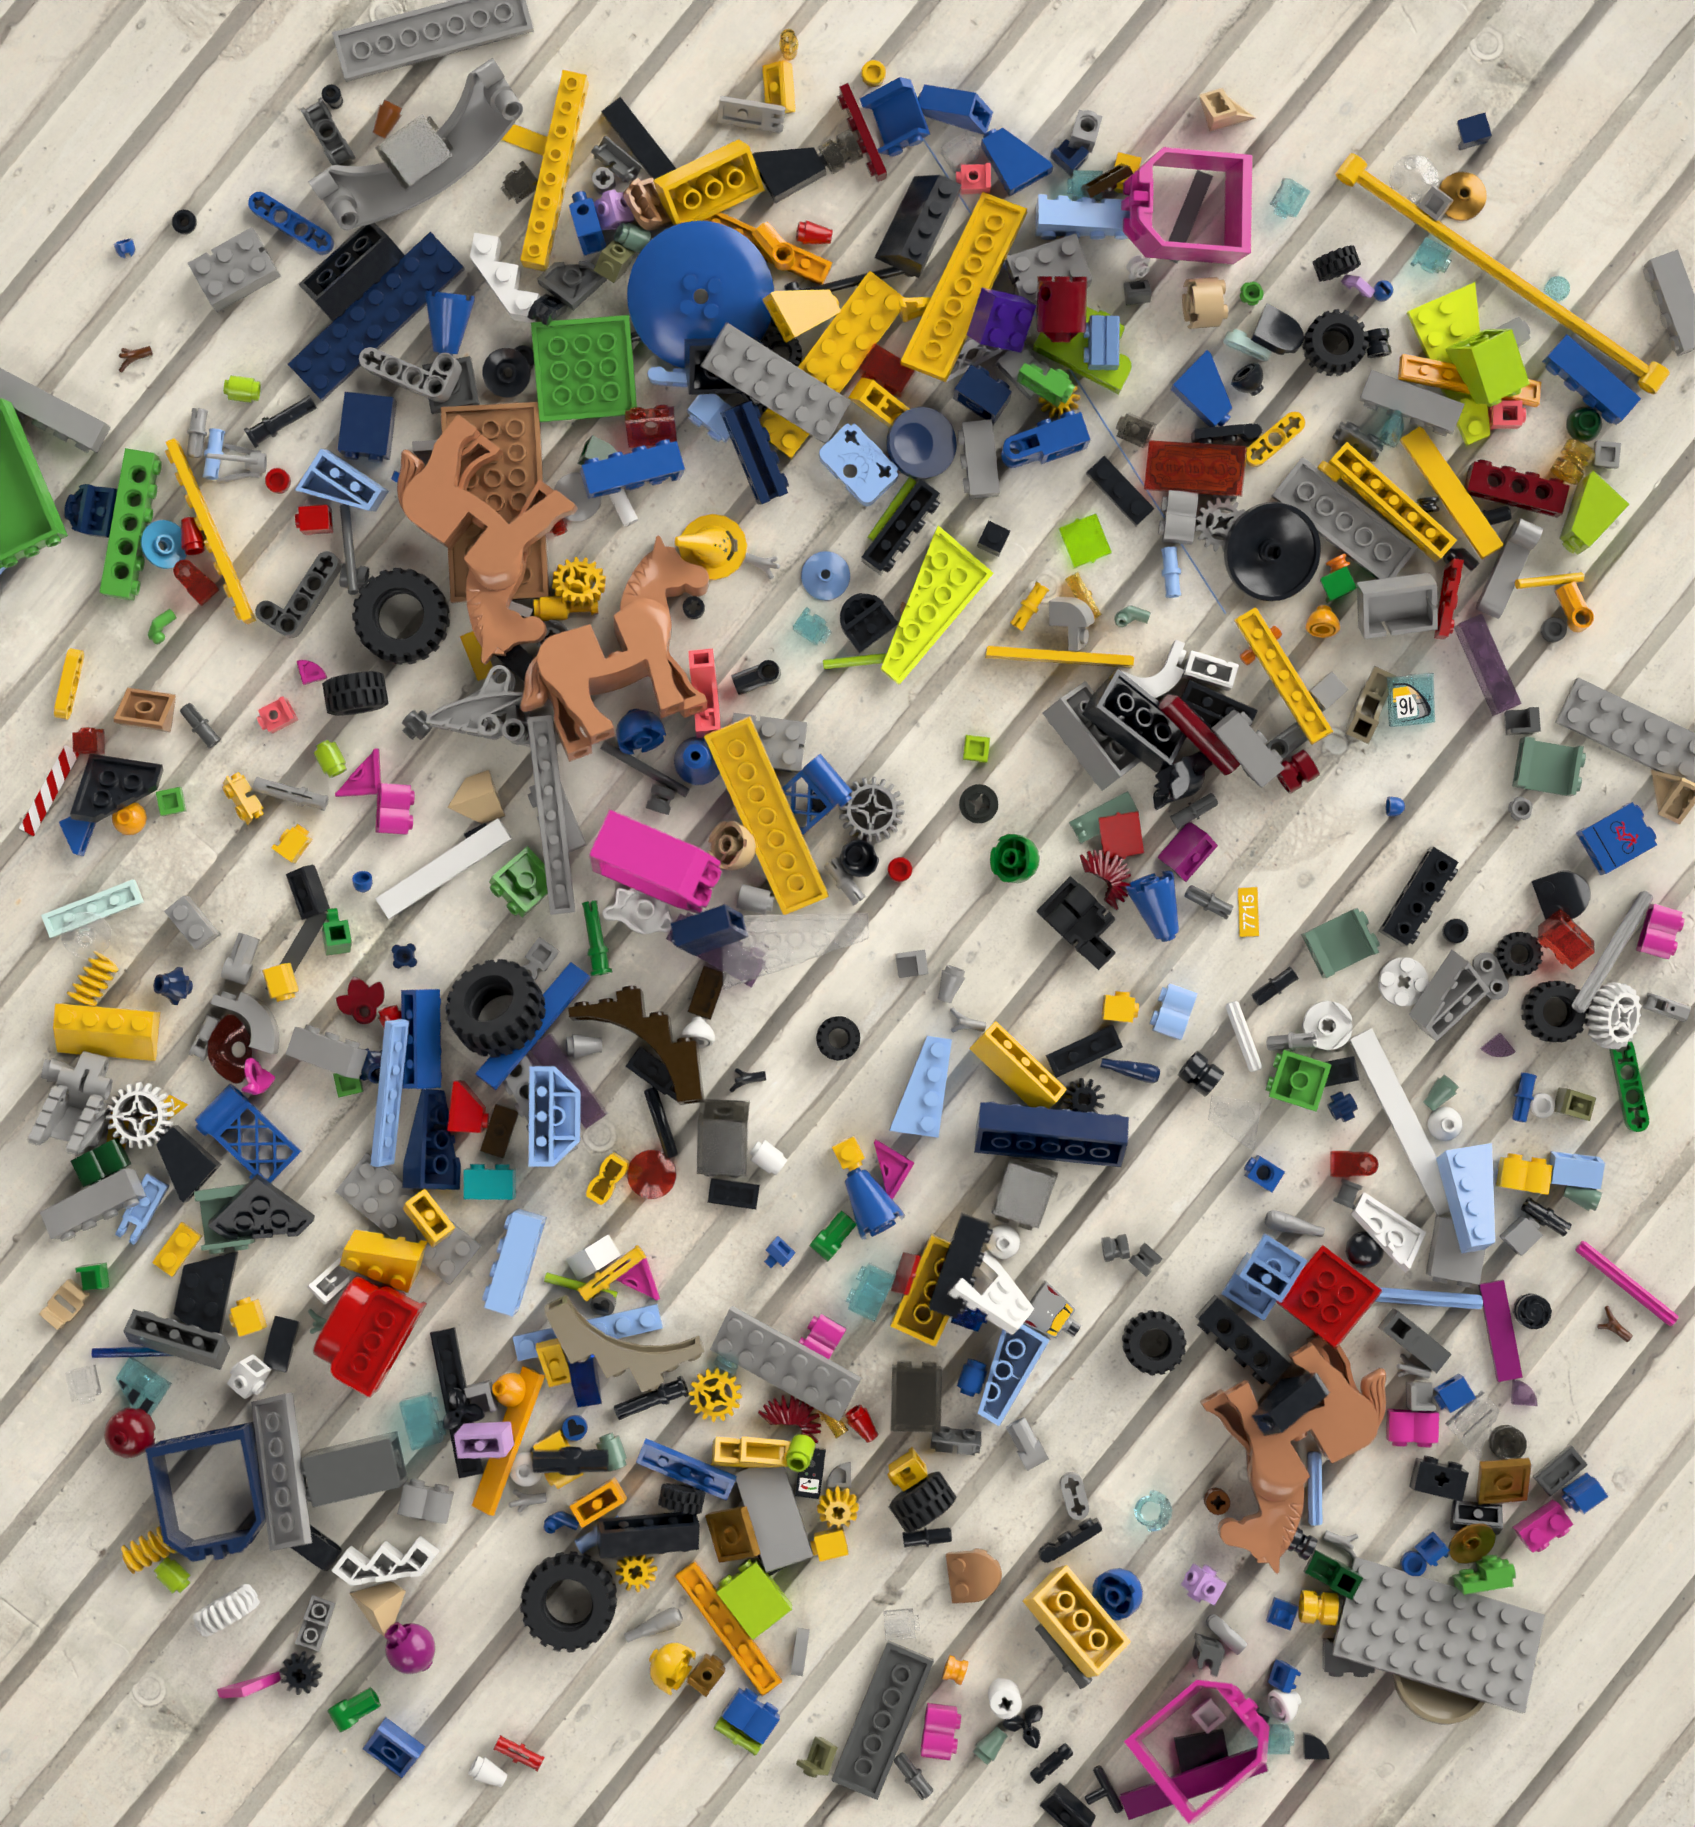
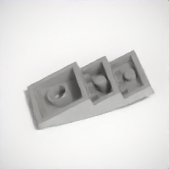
[734,1467,814,1573]

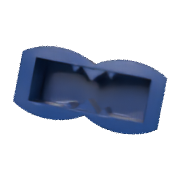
[1561,1472,1609,1514]
[722,1688,780,1744]

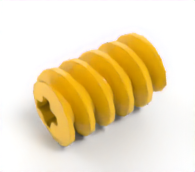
[67,951,119,1006]
[121,1526,177,1574]

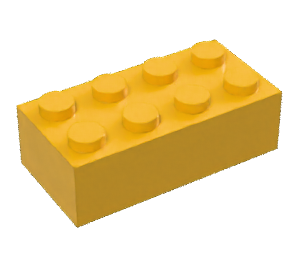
[890,1234,951,1347]
[1022,1565,1131,1678]

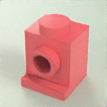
[956,163,991,194]
[1488,401,1526,430]
[257,696,298,734]

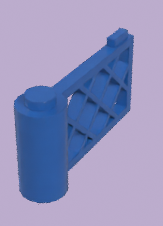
[782,754,853,835]
[195,1084,301,1183]

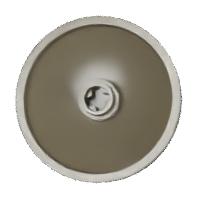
[1392,1674,1485,1725]

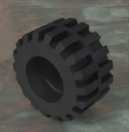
[1303,309,1369,376]
[322,671,389,716]
[1521,981,1589,1043]
[1122,1310,1187,1376]
[889,1471,957,1533]

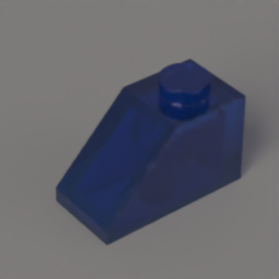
[568,1355,602,1407]

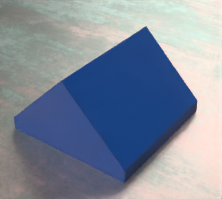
[363,1717,425,1778]

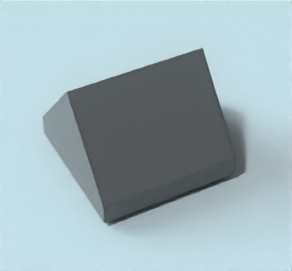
[1124,280,1152,305]

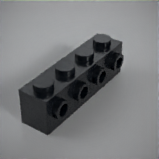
[861,479,941,576]
[1378,847,1459,947]
[928,1213,993,1319]
[597,1512,700,1559]

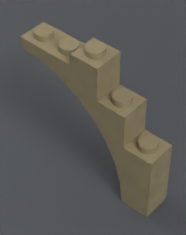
[544,1295,705,1393]

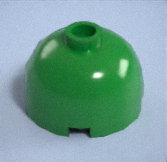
[990,834,1040,883]

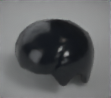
[840,839,879,877]
[1345,1231,1384,1268]

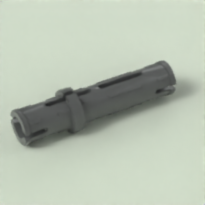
[1035,1623,1093,1689]

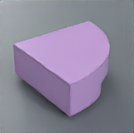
[1341,274,1375,298]

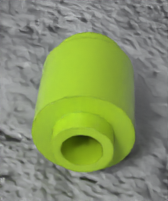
[223,375,261,403]
[314,740,347,778]
[786,1435,815,1472]
[154,1557,191,1594]

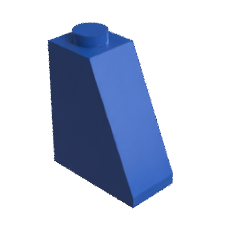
[918,84,993,135]
[981,128,1053,197]
[1171,350,1232,427]

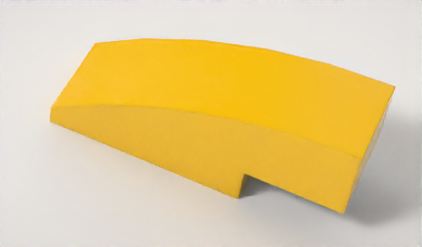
[711,1437,791,1468]

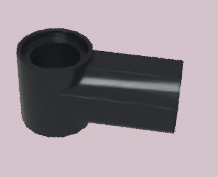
[731,660,781,695]

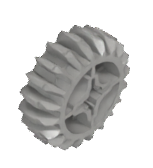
[838,777,905,843]

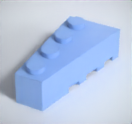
[1036,194,1130,240]
[889,1036,952,1138]
[1436,1143,1495,1254]
[978,1324,1050,1426]

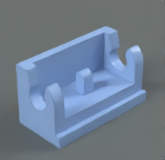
[1549,1151,1605,1189]

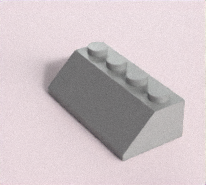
[1043,681,1141,791]

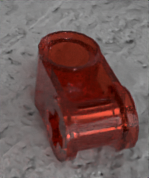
[173,559,220,606]
[1330,1151,1379,1177]

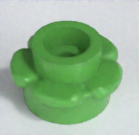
[1240,281,1264,306]

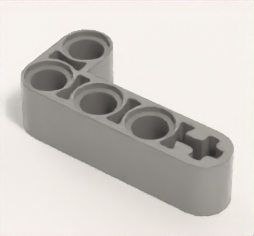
[359,347,462,403]
[1475,518,1543,619]

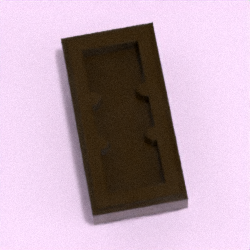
[1080,163,1133,198]
[687,966,727,1020]
[480,1104,519,1159]

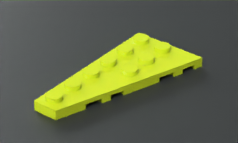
[1407,282,1491,446]
[880,525,994,685]

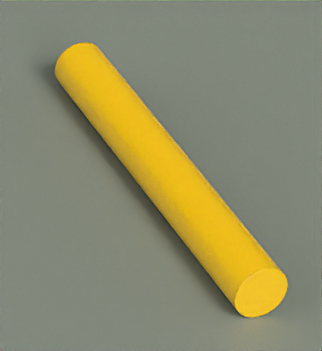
[1515,572,1584,589]

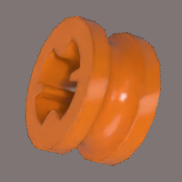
[1325,553,1351,573]

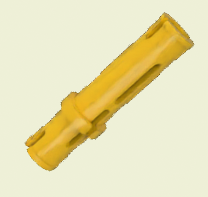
[578,1245,646,1302]

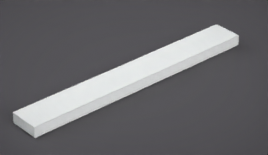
[1349,1028,1450,1216]

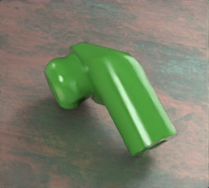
[148,609,177,644]

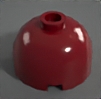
[104,1407,156,1459]

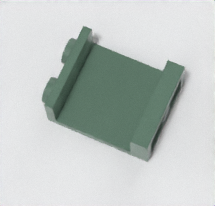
[1512,736,1586,797]
[1301,908,1380,978]
[194,1184,255,1254]

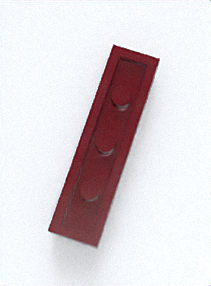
[837,83,887,182]

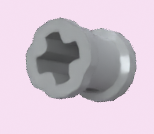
[592,167,616,195]

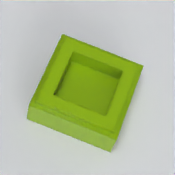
[963,735,990,763]

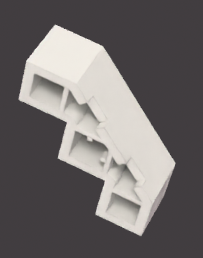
[470,233,540,323]
[331,1536,440,1586]

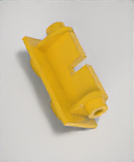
[222,772,264,825]

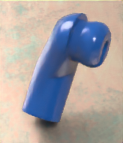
[543,1511,579,1534]

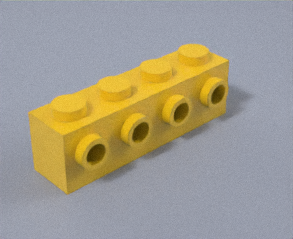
[969,1021,1067,1109]

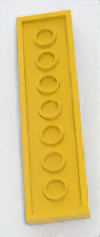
[901,192,1028,382]
[759,271,905,459]
[704,716,829,916]

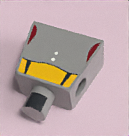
[1023,1280,1081,1338]

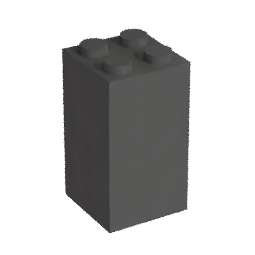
[300,1431,408,1507]

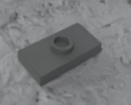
[1532,1445,1588,1497]

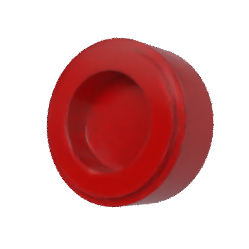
[265,468,291,494]
[888,857,912,882]

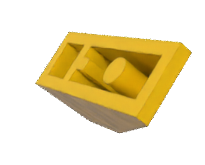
[848,377,909,428]

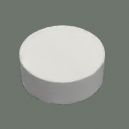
[1529,1093,1555,1118]

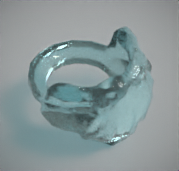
[1134,1490,1172,1532]

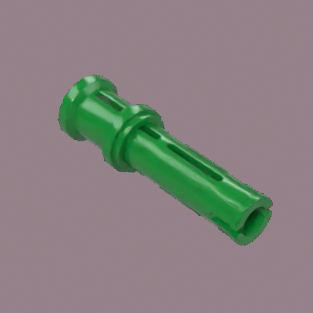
[582,900,613,976]

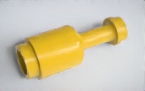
[534,596,598,621]

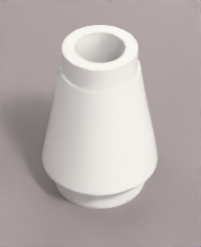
[469,1756,508,1788]

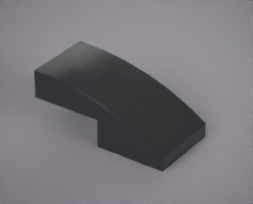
[263,1316,300,1373]

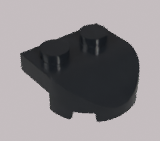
[840,593,898,654]
[1531,870,1591,927]

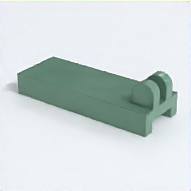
[1069,791,1139,844]

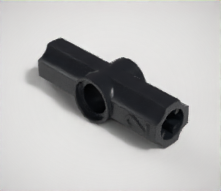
[532,1447,609,1476]

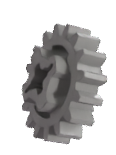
[1195,498,1245,552]

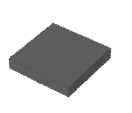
[422,356,480,414]

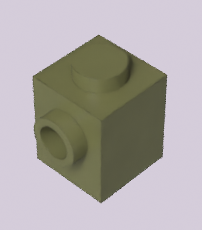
[593,240,635,283]

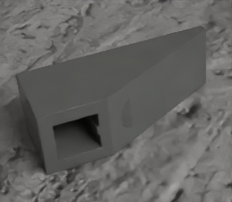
[1378,1308,1452,1373]

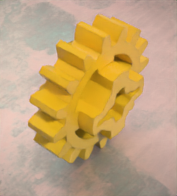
[552,557,606,608]
[689,1367,743,1422]

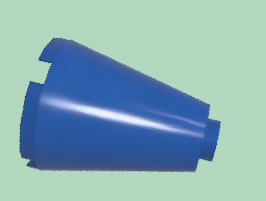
[425,291,475,356]
[674,737,720,785]
[1126,871,1179,942]
[845,1168,905,1240]

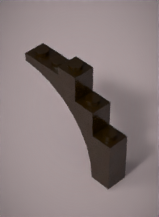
[568,986,705,1105]

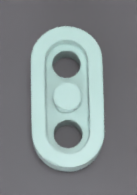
[1223,329,1272,361]

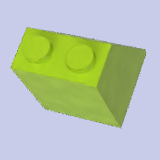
[1446,329,1530,407]
[1560,471,1630,555]

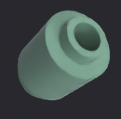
[614,222,652,254]
[596,1433,627,1472]

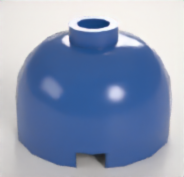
[616,708,666,754]
[1092,1568,1143,1621]

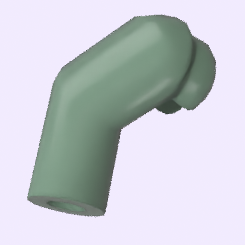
[1114,605,1151,627]

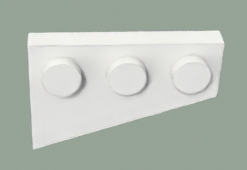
[1351,1193,1426,1273]

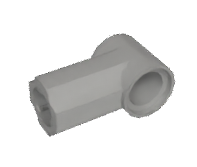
[221,933,260,985]
[1006,1417,1049,1471]

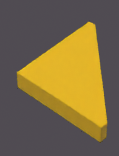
[899,297,931,322]

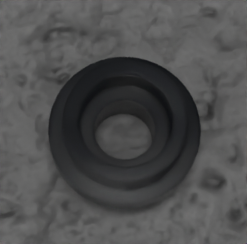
[172,210,197,235]

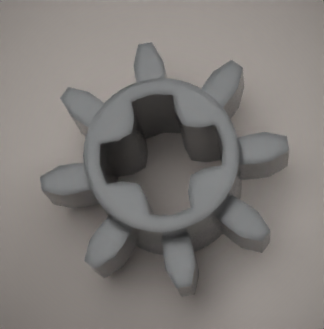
[402,710,432,740]

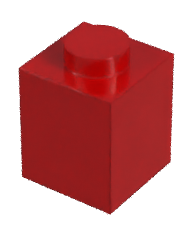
[295,505,333,535]

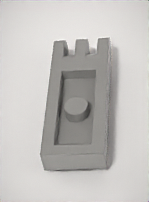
[717,96,785,132]

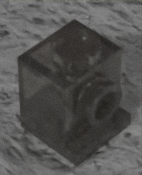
[500,161,538,204]
[1116,413,1157,448]

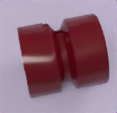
[1277,749,1320,794]

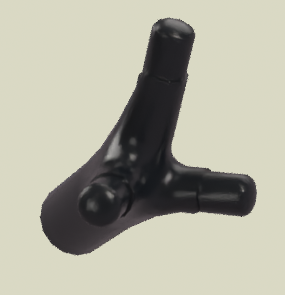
[729,1068,766,1093]

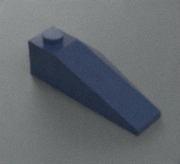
[402,1089,461,1190]

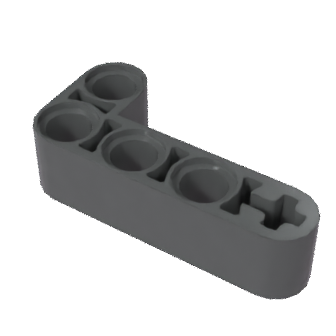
[255,551,342,638]

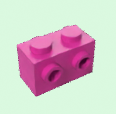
[1512,1499,1574,1553]

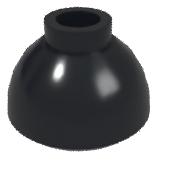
[1231,363,1264,396]

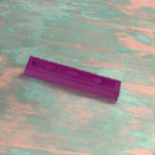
[1478,1280,1523,1382]

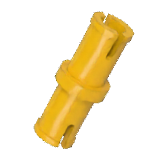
[1010,582,1049,631]

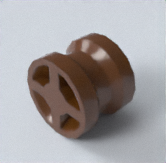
[1203,1487,1231,1515]

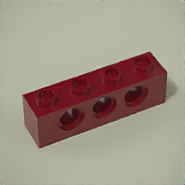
[1464,459,1570,518]

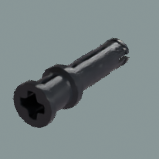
[244,395,317,448]
[614,1376,689,1420]

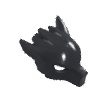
[1153,751,1213,811]

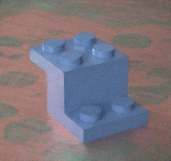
[1221,1233,1308,1321]

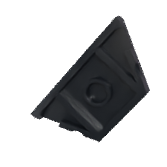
[173,1252,239,1334]

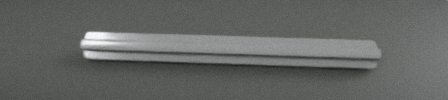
[1572,891,1653,1013]

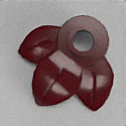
[336,977,385,1024]

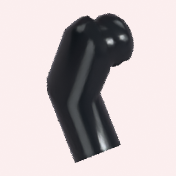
[1443,548,1480,571]

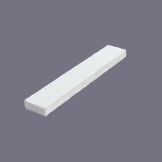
[375,818,512,919]

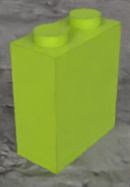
[716,1558,792,1640]

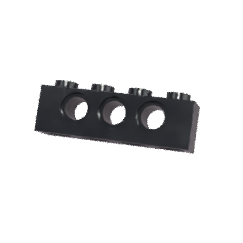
[1195,1295,1291,1386]

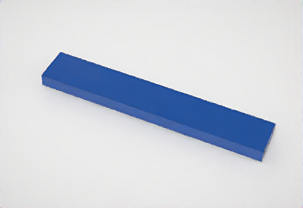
[475,962,591,1090]

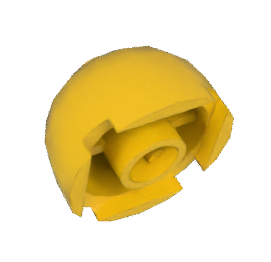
[649,1642,696,1695]

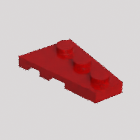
[1434,559,1464,640]

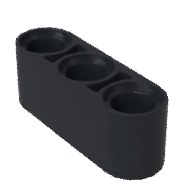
[290,1524,342,1572]

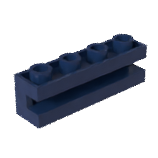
[720,401,789,505]

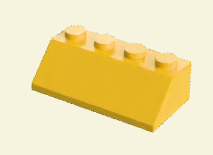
[653,139,765,226]
[53,1003,161,1061]

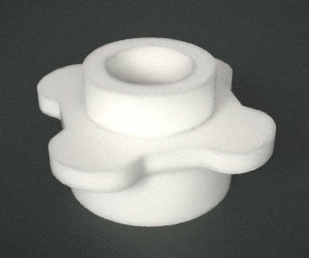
[1127,255,1150,281]

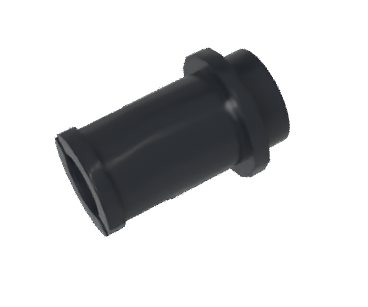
[321,84,343,109]

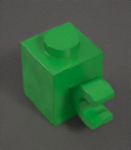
[322,908,352,956]

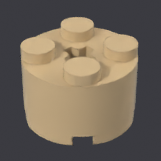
[1182,277,1228,329]

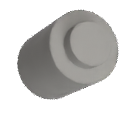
[736,884,774,915]

